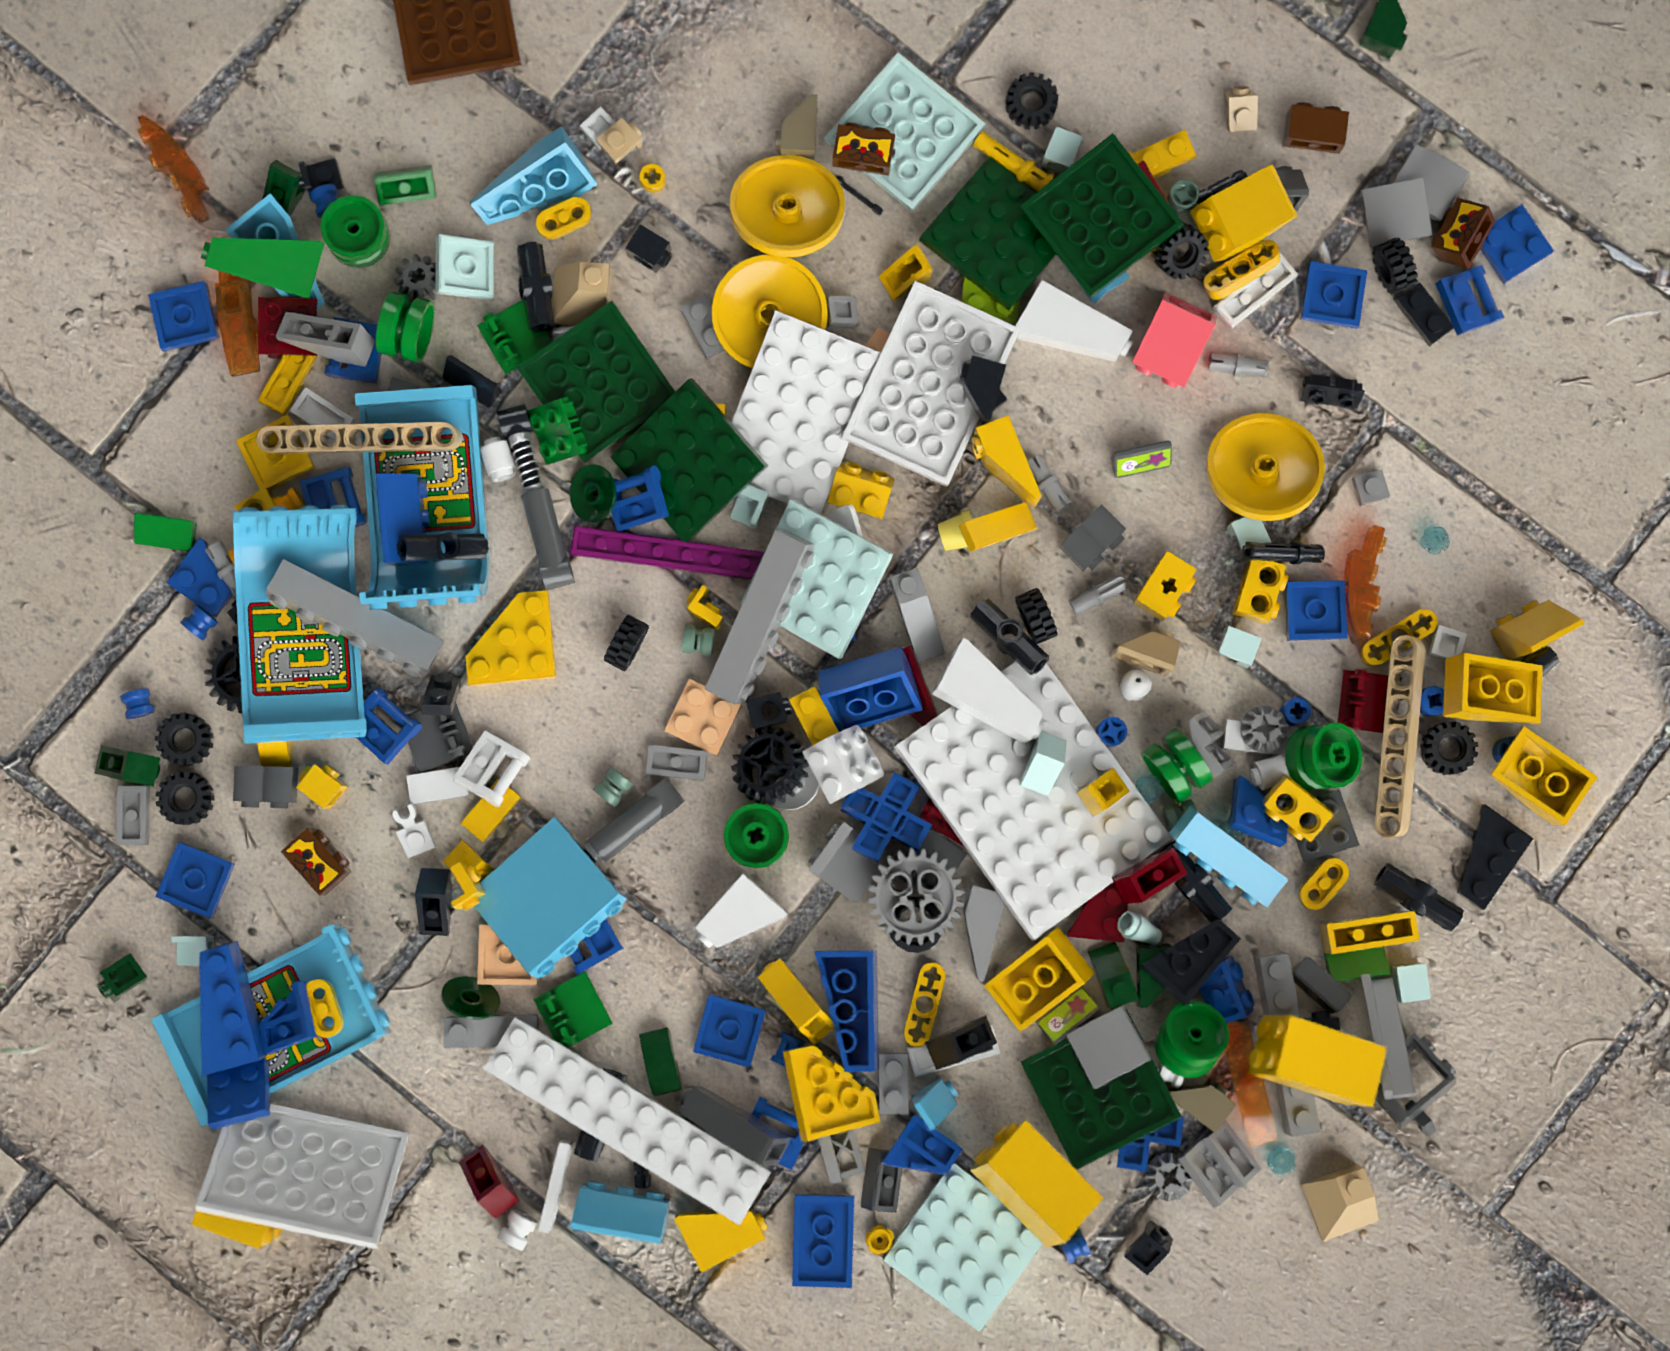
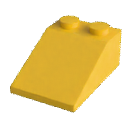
[1190,164,1298,262]
[970,415,1042,508]
[1490,599,1585,660]
[1443,653,1543,724]
[1490,726,1598,826]
[984,927,1095,1032]

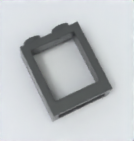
[1375,1032,1456,1129]

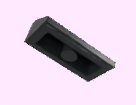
[442,355,501,408]

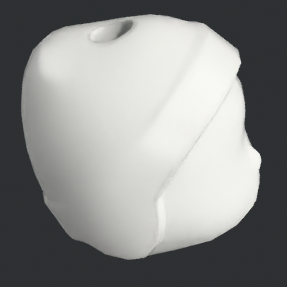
[1120,669,1152,701]

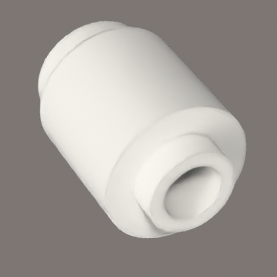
[480,437,516,482]
[1250,754,1291,790]

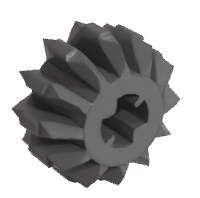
[394,254,436,302]

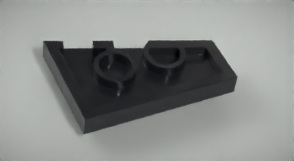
[1457,804,1534,910]
[1139,919,1241,1006]

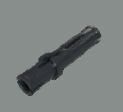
[1242,541,1325,565]

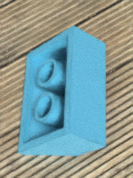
[570,1181,670,1244]

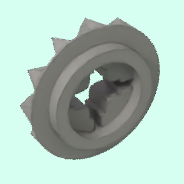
[1240,706,1288,752]
[1145,1153,1193,1201]

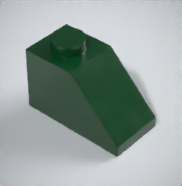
[1359,0,1408,59]
[94,745,160,786]
[1088,942,1139,1009]
[1136,947,1170,1008]

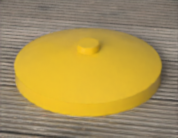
[730,155,845,257]
[712,254,828,369]
[1206,413,1325,521]

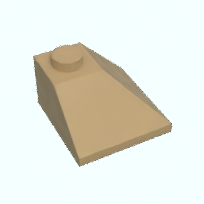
[552,262,612,326]
[1110,629,1180,676]
[1301,1163,1379,1241]

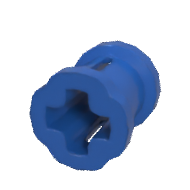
[1279,698,1311,726]
[770,1032,806,1067]

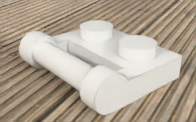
[453,731,530,807]

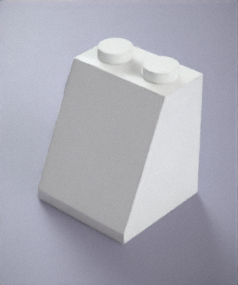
[695,874,788,948]

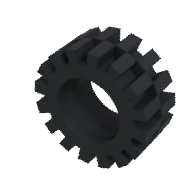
[1006,72,1059,130]
[1152,222,1209,280]
[1372,237,1418,295]
[1015,588,1058,644]
[604,614,649,672]
[155,713,214,766]
[1420,721,1479,775]
[155,772,215,825]

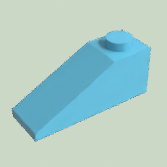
[911,1077,959,1131]

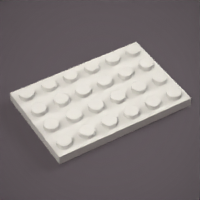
[842,281,1020,487]
[732,310,881,514]
[196,1104,409,1249]

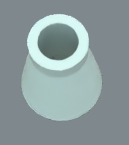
[1118,911,1162,945]

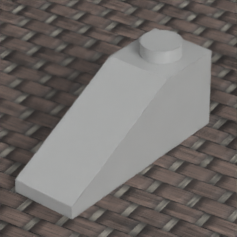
[276,312,375,367]
[889,568,945,663]
[961,885,1005,981]
[444,1014,538,1048]

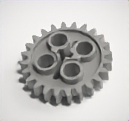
[868,847,965,945]

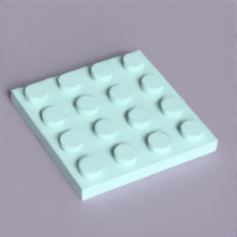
[824,53,986,212]
[740,500,893,659]
[883,1163,1042,1332]

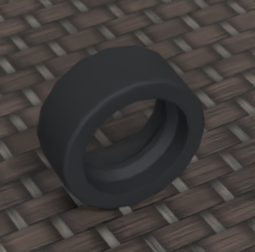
[887,897,941,953]

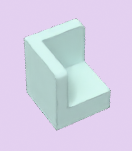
[1041,127,1083,174]
[730,485,769,529]
[1226,517,1271,550]
[1219,626,1262,668]
[171,936,214,966]
[1390,963,1431,1003]

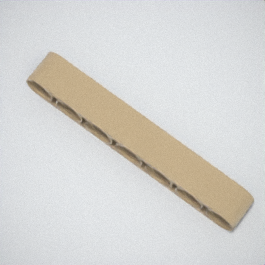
[256,422,463,454]
[1375,635,1425,838]

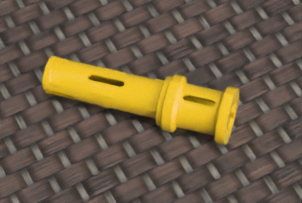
[973,131,1056,192]

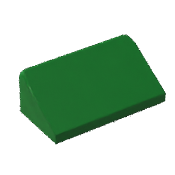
[374,165,436,206]
[134,513,197,552]
[1324,947,1391,982]

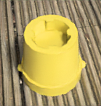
[938,509,973,552]

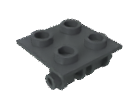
[402,703,473,773]
[1286,789,1360,863]
[888,829,967,895]

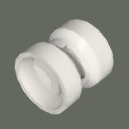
[497,1208,538,1250]

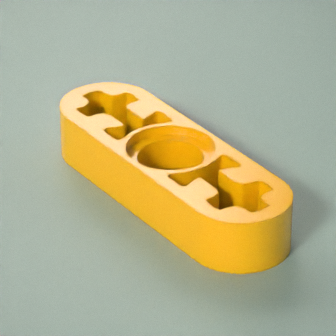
[1203,240,1281,300]
[1359,609,1438,666]
[903,962,946,1047]

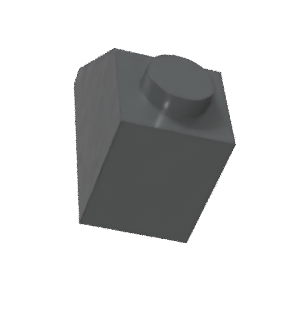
[1275,166,1309,211]

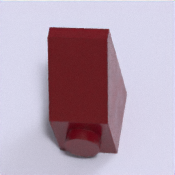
[1112,848,1187,904]
[459,1144,520,1219]

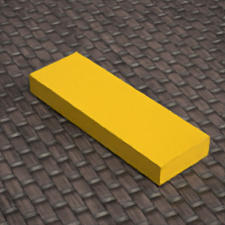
[257,354,319,416]
[958,502,1037,552]

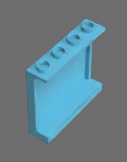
[475,817,627,979]

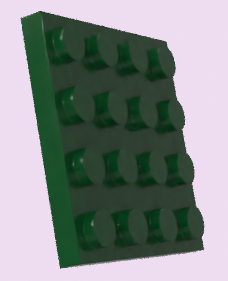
[1020,133,1184,299]
[919,156,1056,311]
[516,301,675,463]
[610,378,769,542]
[1021,1009,1182,1170]

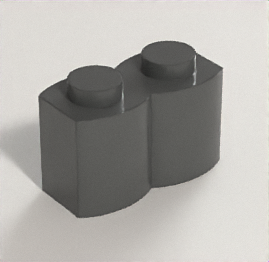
[1059,504,1126,571]
[233,766,298,808]

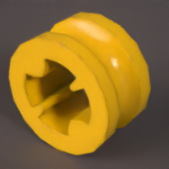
[639,163,666,193]

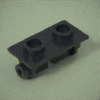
[1300,373,1365,409]

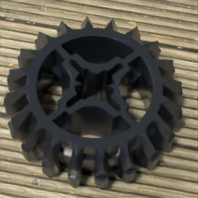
[204,636,242,714]
[730,726,809,806]

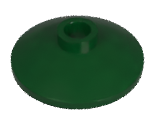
[570,464,616,523]
[441,976,500,1020]

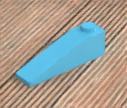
[470,127,597,225]
[225,194,325,310]

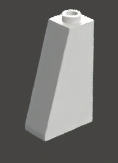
[1016,280,1133,362]
[932,638,1044,744]

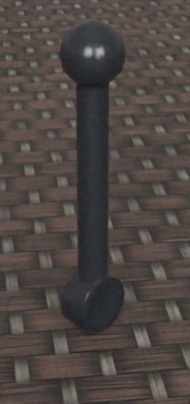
[836,175,883,216]

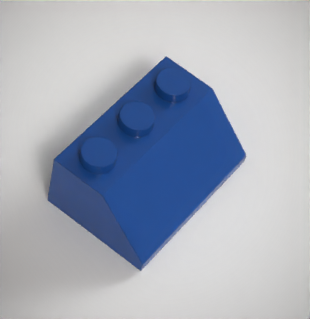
[376,474,430,566]
[818,647,923,732]

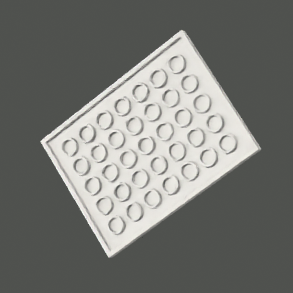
[894,662,1172,941]

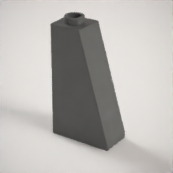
[679,1086,792,1166]

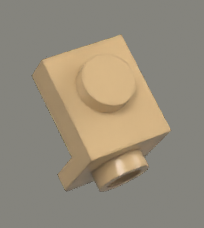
[1224,86,1258,132]
[596,117,642,164]

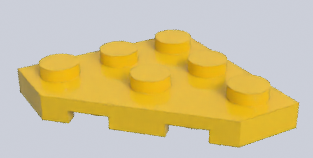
[465,590,556,686]
[783,1045,881,1142]

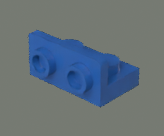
[1200,956,1254,1023]

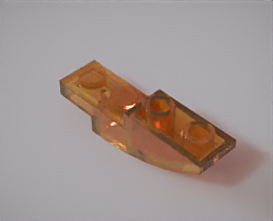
[137,115,210,224]
[215,271,260,377]
[1343,525,1387,645]
[1224,1022,1278,1147]

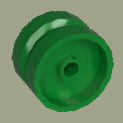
[320,195,391,268]
[376,291,435,363]
[1285,723,1362,790]
[1140,728,1213,804]
[723,803,789,869]
[1154,1001,1230,1078]

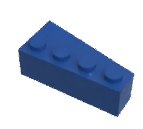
[199,941,269,1076]
[814,950,879,1072]

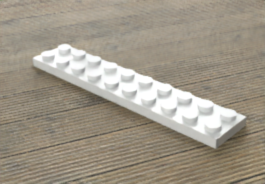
[483,1017,771,1225]

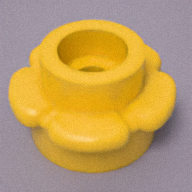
[865,1225,894,1255]

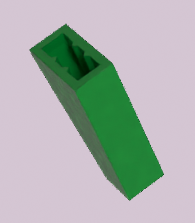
[201,237,325,299]

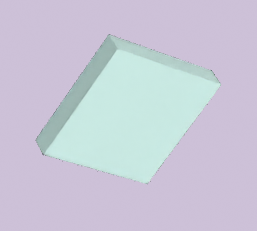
[435,234,494,300]

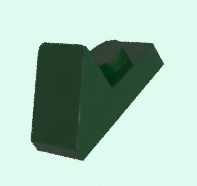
[262,160,306,217]

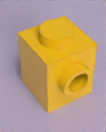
[296,764,348,810]

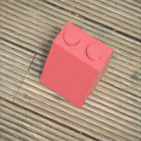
[1132,292,1217,388]

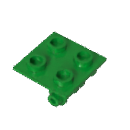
[477,300,553,375]
[527,396,588,465]
[533,971,613,1048]

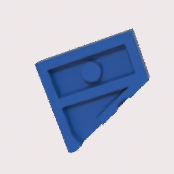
[167,538,233,617]
[1229,775,1288,847]
[259,981,316,1054]
[881,1114,963,1175]

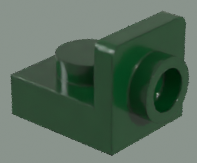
[96,953,147,1003]

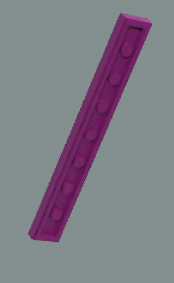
[570,526,765,580]

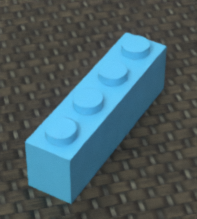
[1169,806,1288,908]

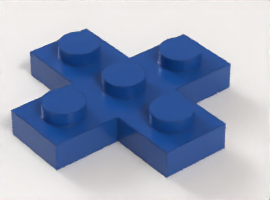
[840,772,932,864]
[1117,1116,1184,1172]

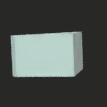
[1020,731,1067,796]

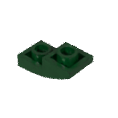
[639,1027,682,1097]

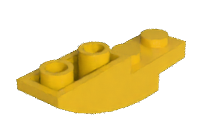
[1128,129,1197,179]

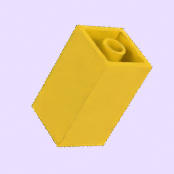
[1249,1015,1387,1107]
[970,1120,1103,1248]

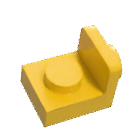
[686,585,724,631]

